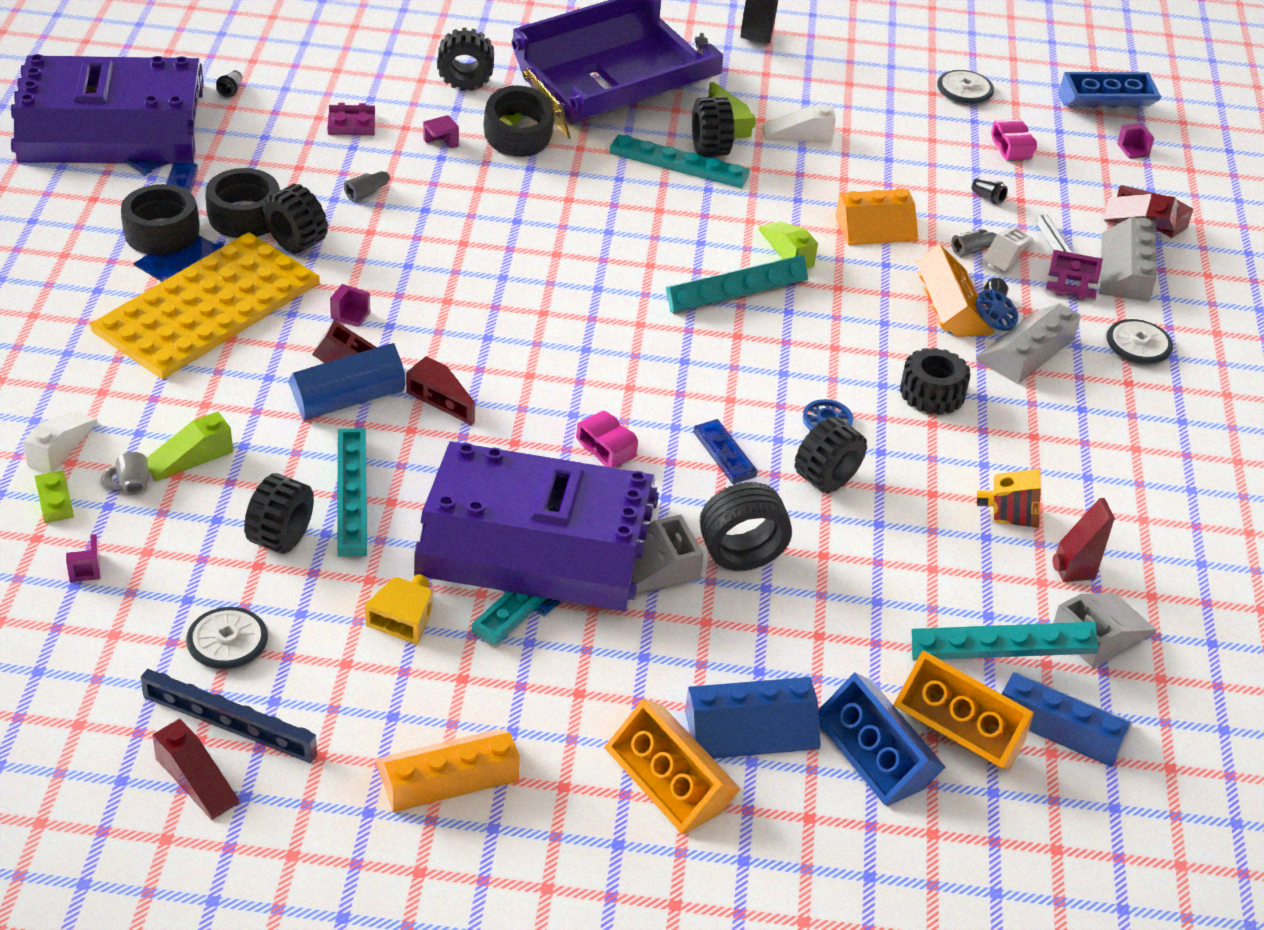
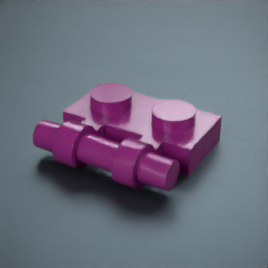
[327,102,376,136]
[1046,249,1103,300]

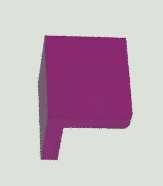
[423,115,459,148]
[1117,123,1154,159]
[330,284,371,327]
[66,534,101,582]

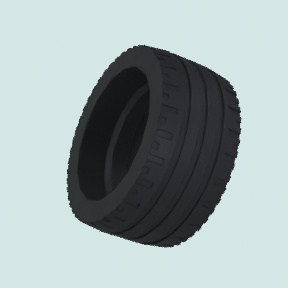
[740,0,779,43]
[483,85,554,157]
[205,168,280,238]
[121,184,200,255]
[699,482,792,571]

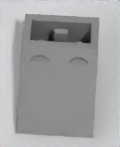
[632,514,704,594]
[1053,593,1157,668]

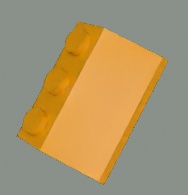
[835,188,918,245]

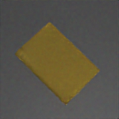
[522,69,571,139]

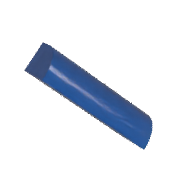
[288,343,406,421]

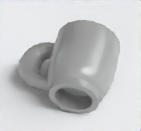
[100,452,149,495]

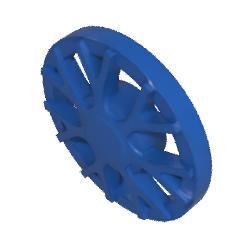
[976,289,1019,331]
[802,399,853,431]

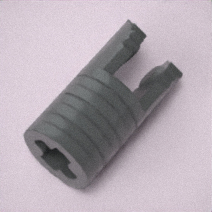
[344,171,390,201]
[951,229,997,256]

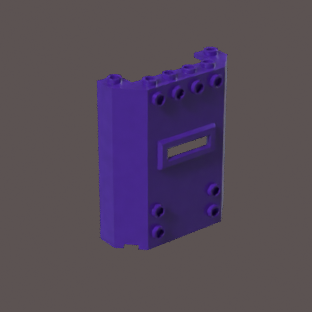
[511,0,724,125]
[11,54,204,164]
[414,441,659,612]

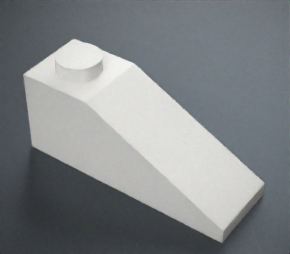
[763,104,836,142]
[983,226,1033,272]
[22,410,98,473]

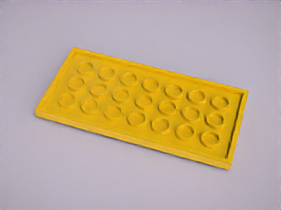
[90,232,320,380]

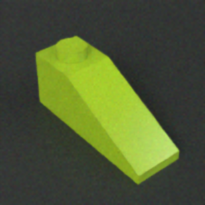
[708,82,756,139]
[758,221,818,268]
[146,411,233,482]

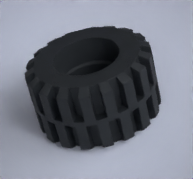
[437,27,495,91]
[692,97,734,157]
[263,184,328,254]
[900,347,971,415]
[794,417,868,493]
[244,473,314,554]

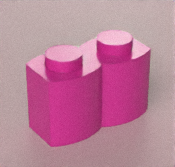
[991,119,1037,160]
[576,410,639,468]

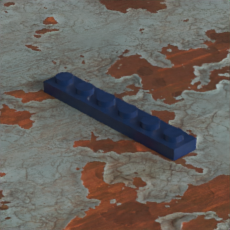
[140,668,317,764]

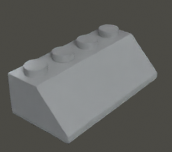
[1100,217,1157,302]
[976,303,1081,384]

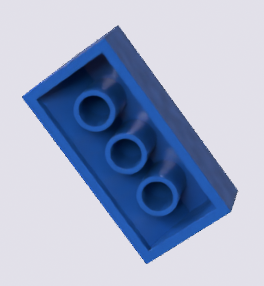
[1058,72,1161,108]
[818,672,946,806]
[1002,672,1133,767]
[685,677,821,759]

